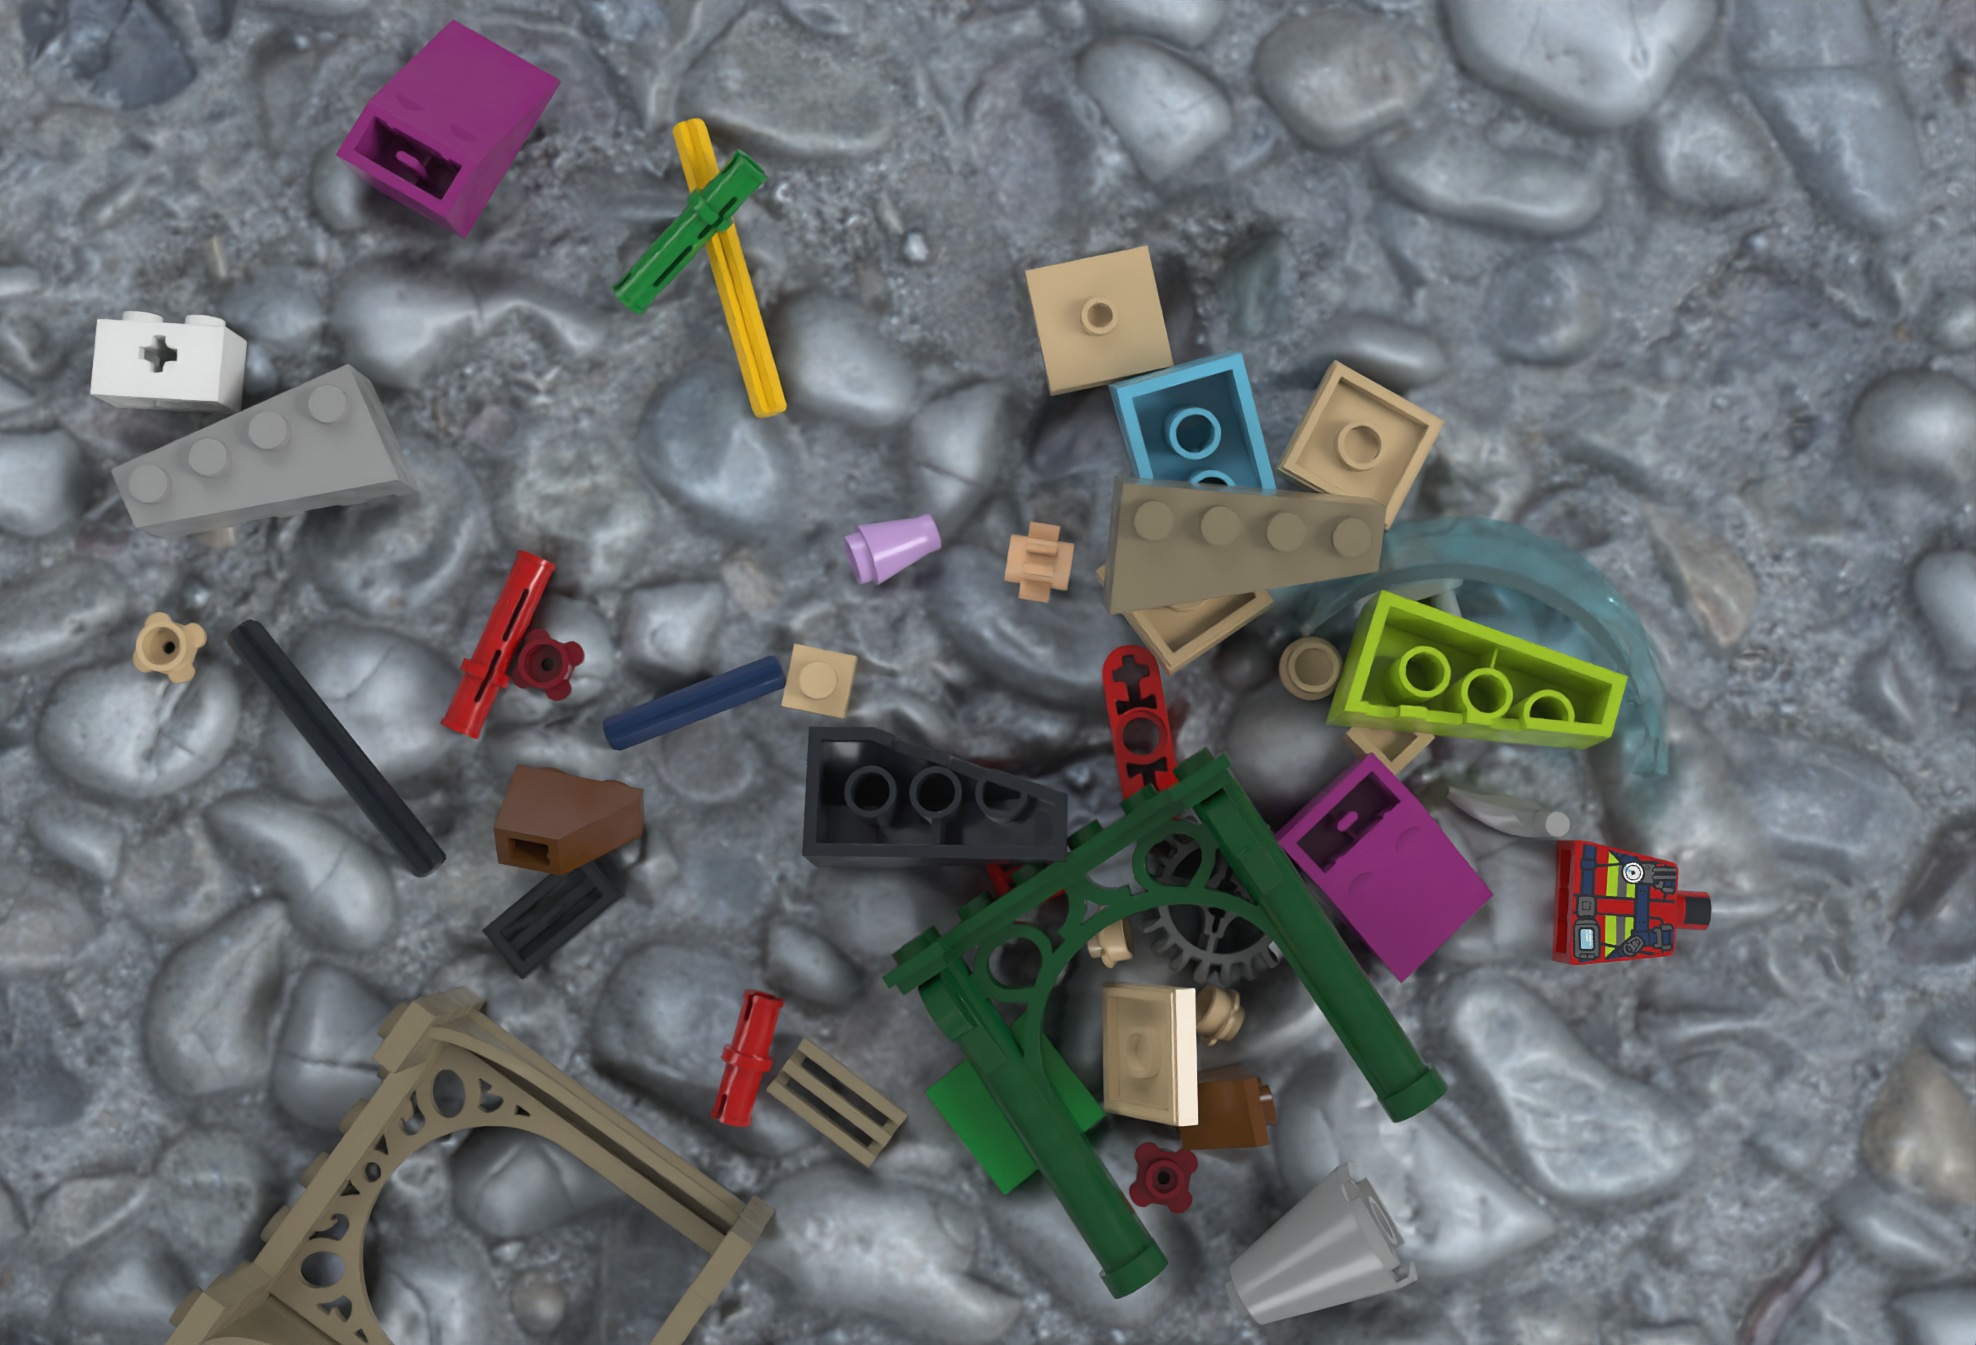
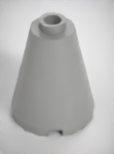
[1225,1161,1418,1325]

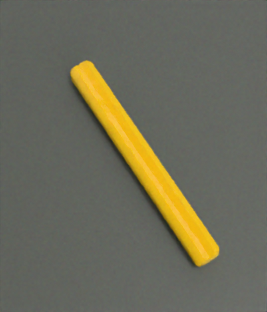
[672,118,787,418]

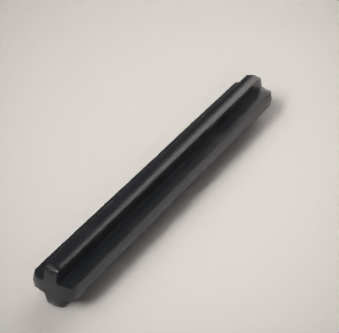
[227,619,446,878]

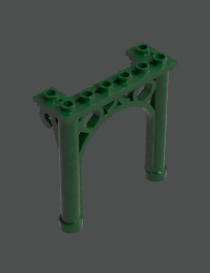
[882,746,1449,1299]

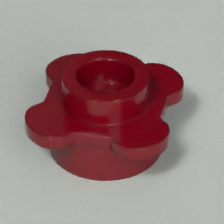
[511,629,585,701]
[1129,1142,1198,1213]

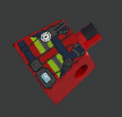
[1552,840,1712,965]

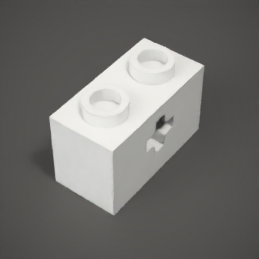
[90,311,247,414]

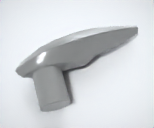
[1344,571,1464,618]
[1446,786,1570,837]

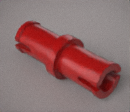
[710,989,785,1127]

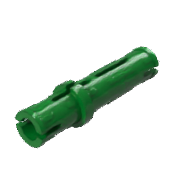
[611,149,768,315]

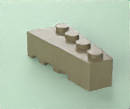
[1102,476,1387,615]

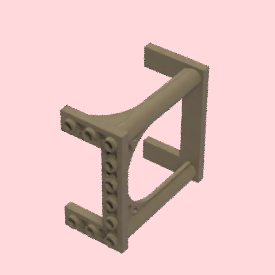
[165,986,775,1345]

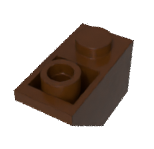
[493,765,645,876]
[1175,1063,1277,1150]

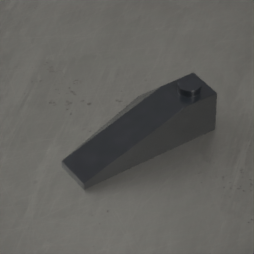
[802,726,1068,868]

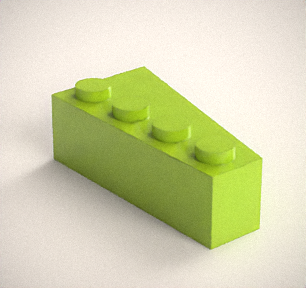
[1325,589,1628,750]

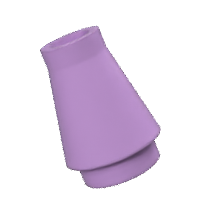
[843,513,941,585]

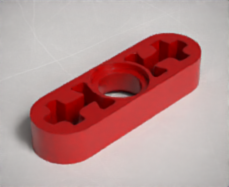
[1101,645,1177,818]

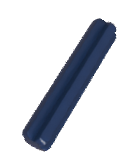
[602,655,786,751]

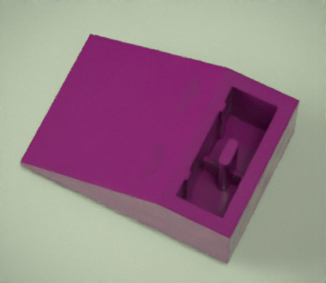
[336,19,561,240]
[1274,752,1493,983]

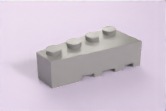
[111,364,420,539]

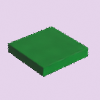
[925,1010,1106,1195]

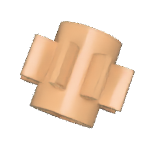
[1004,521,1074,603]

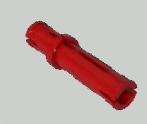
[440,550,556,740]

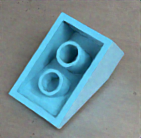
[1109,350,1277,490]

